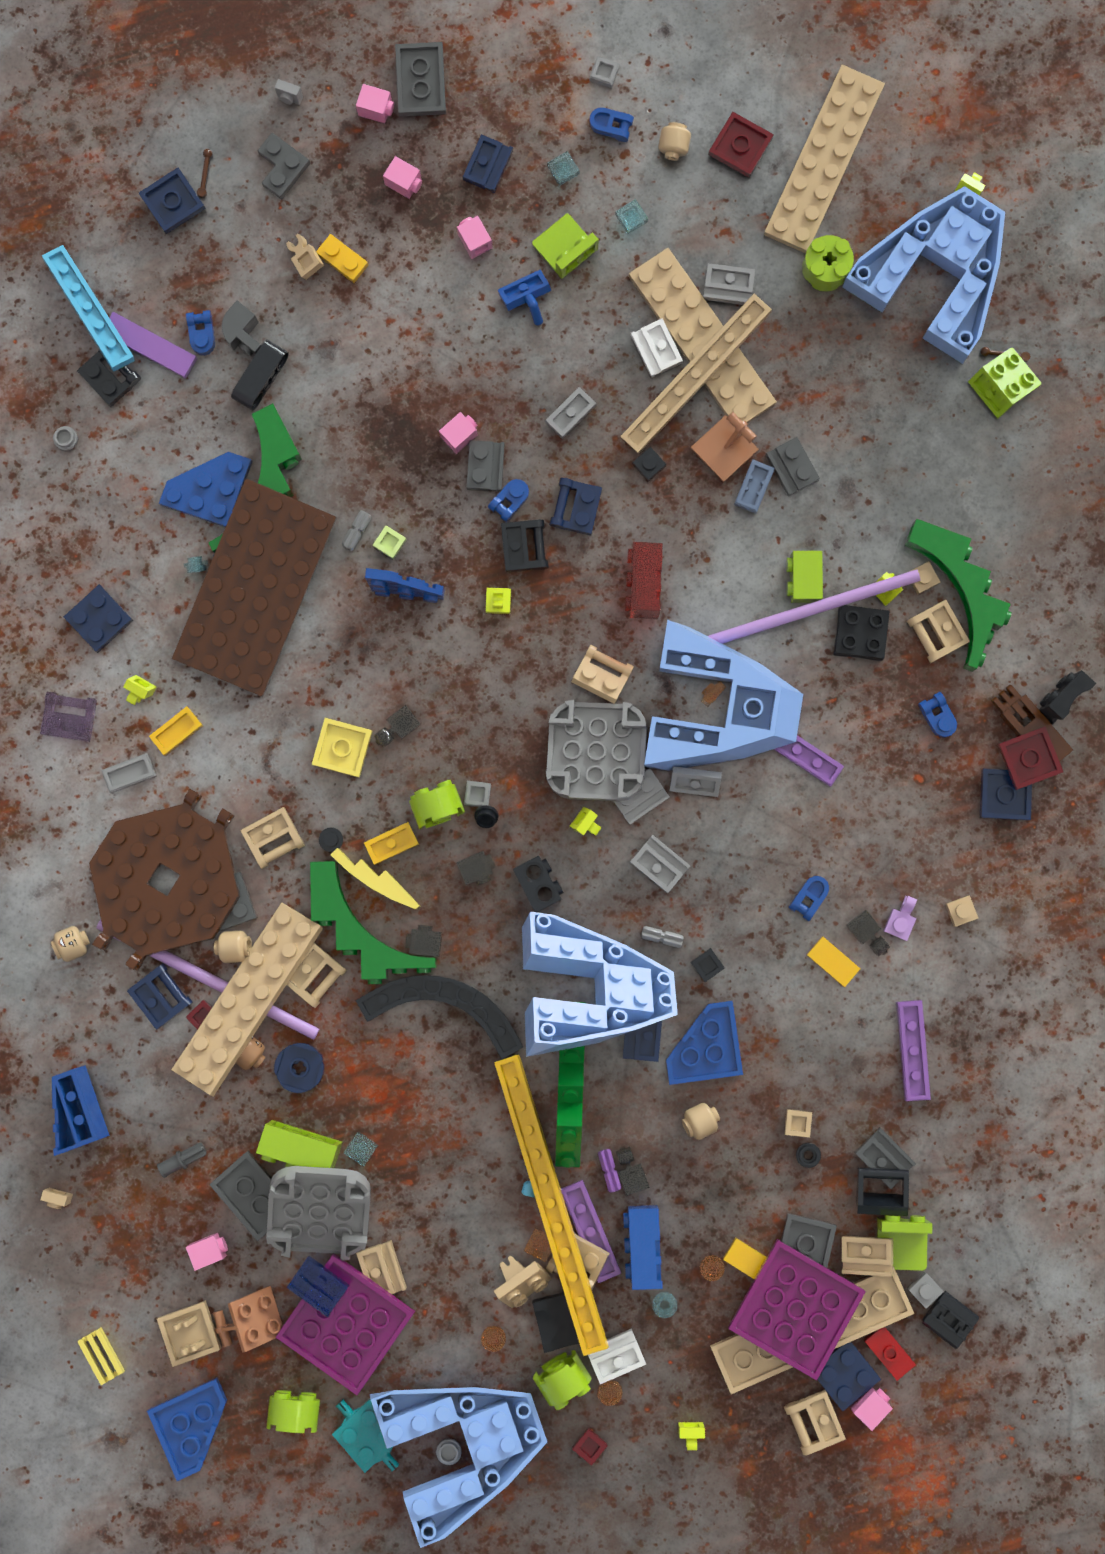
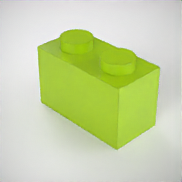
[786,551,823,603]

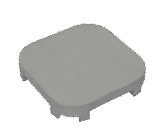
[546,700,647,801]
[266,1166,371,1260]

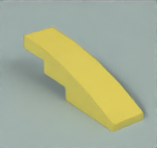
[330,848,421,910]

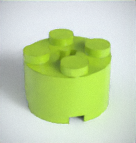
[802,235,854,292]
[409,780,465,830]
[533,1350,592,1410]
[266,1390,320,1433]

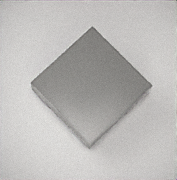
[590,56,620,88]
[464,781,491,807]

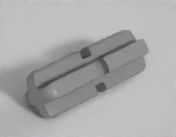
[342,510,371,551]
[641,926,684,948]

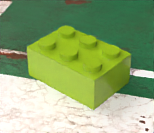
[256,1120,343,1168]

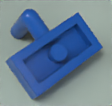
[498,270,551,325]

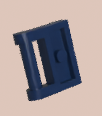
[549,478,602,535]
[127,963,193,1030]

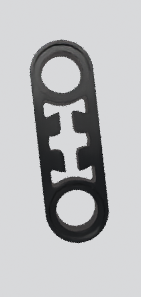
[231,339,289,411]

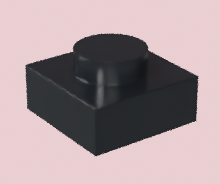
[632,446,666,482]
[690,948,725,982]

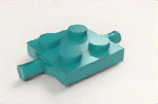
[332,1398,399,1473]

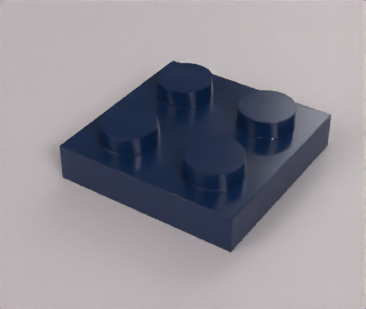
[139,167,206,234]
[63,584,134,653]
[980,769,1032,821]
[817,1342,881,1411]

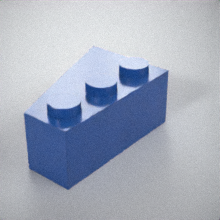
[52,1065,110,1156]
[623,1205,663,1290]

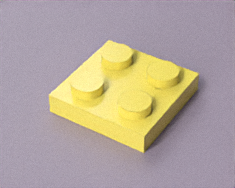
[312,718,373,778]

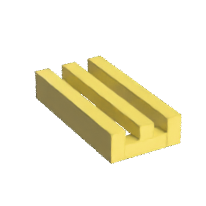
[77,1327,125,1385]

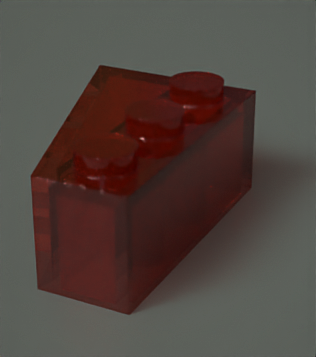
[625,542,663,619]

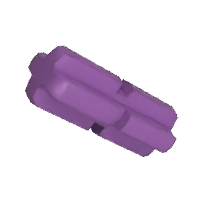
[598,1149,621,1192]

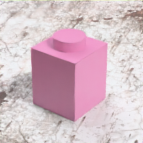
[356,84,394,124]
[383,156,422,199]
[457,216,492,259]
[439,412,478,454]
[186,1232,228,1271]
[850,1387,893,1431]

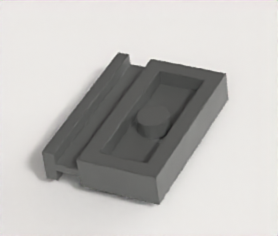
[766,437,820,496]
[467,440,505,492]
[854,1127,916,1189]

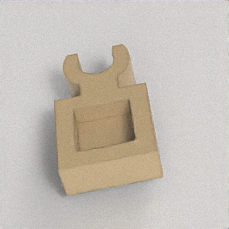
[286,234,324,280]

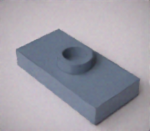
[734,459,775,514]

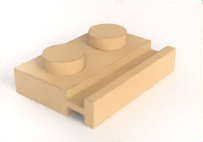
[842,1236,893,1277]
[356,1240,407,1294]

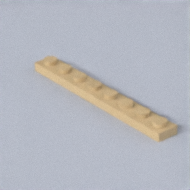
[621,293,772,454]

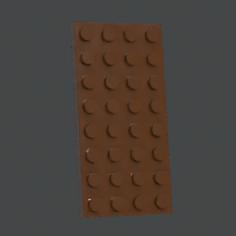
[172,479,337,696]

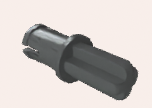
[157,1142,207,1178]

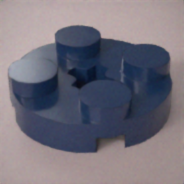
[274,1043,325,1093]

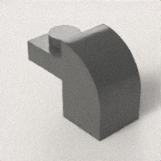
[222,300,261,356]

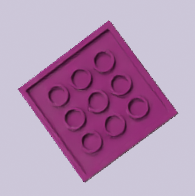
[728,1239,866,1381]
[276,1253,415,1395]

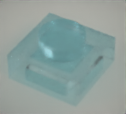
[547,151,580,186]
[615,199,648,234]
[344,1132,378,1167]

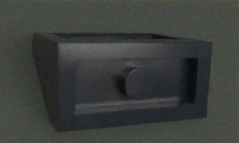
[856,1168,909,1216]

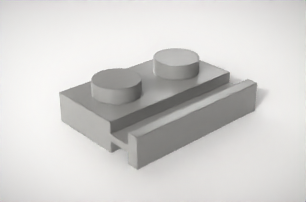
[703,263,755,305]
[613,768,670,825]
[630,835,690,894]

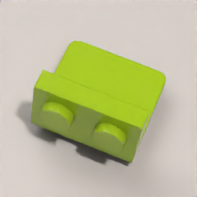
[877,1215,932,1271]

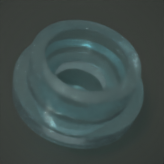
[183,556,208,573]
[652,1292,677,1318]

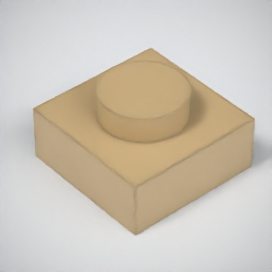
[909,561,940,595]
[945,895,978,927]
[784,1109,812,1138]
[40,1187,73,1209]

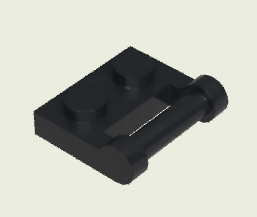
[77,350,141,407]
[501,519,549,572]

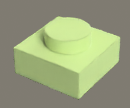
[373,526,407,560]

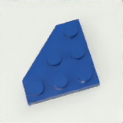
[159,452,252,527]
[365,568,445,603]
[666,1001,743,1085]
[147,1377,227,1481]

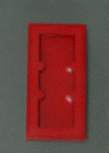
[864,1327,916,1381]

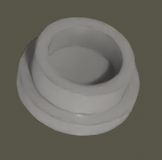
[53,426,78,451]
[436,1439,462,1465]

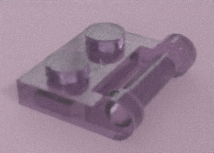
[40,691,97,742]

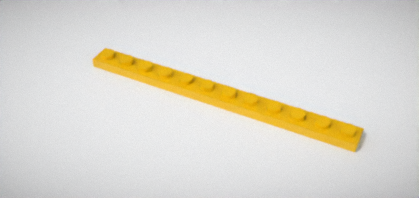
[494,1055,609,1356]

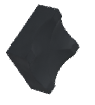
[833,605,890,661]
[1039,670,1096,724]
[532,1292,580,1353]

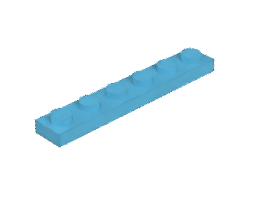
[42,245,135,372]

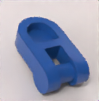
[589,108,634,142]
[186,310,215,356]
[488,479,529,523]
[918,692,957,738]
[788,876,829,922]

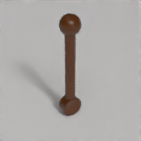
[197,149,212,198]
[980,347,1031,362]

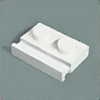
[631,318,683,378]
[588,1329,646,1384]

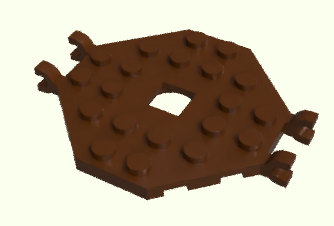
[89,789,240,971]

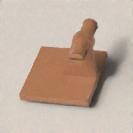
[691,411,759,483]
[212,1286,283,1353]

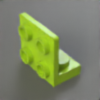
[532,213,599,279]
[968,348,1041,419]

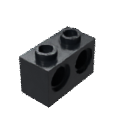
[513,856,564,913]

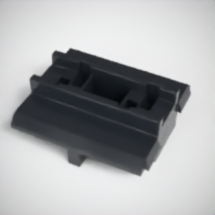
[922,1291,979,1349]

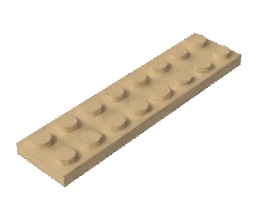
[764,65,885,254]
[629,248,777,423]
[171,903,323,1097]
[710,1266,914,1394]

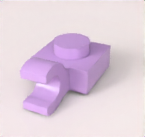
[883,896,917,941]

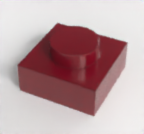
[186,1000,212,1030]
[572,1428,608,1466]

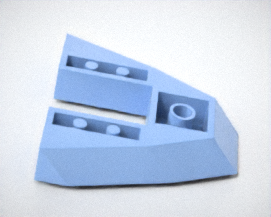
[842,186,1005,364]
[644,620,803,771]
[522,912,677,1057]
[370,1387,547,1548]

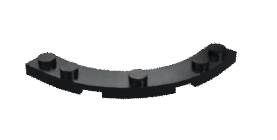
[355,975,523,1059]

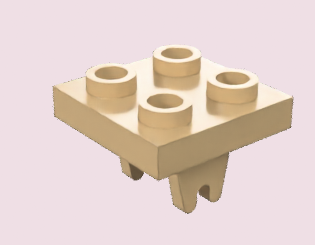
[494,1256,552,1308]
[157,1300,221,1367]

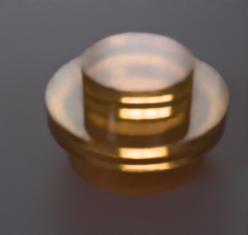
[700,1255,725,1281]
[481,1326,506,1352]
[597,1380,622,1406]

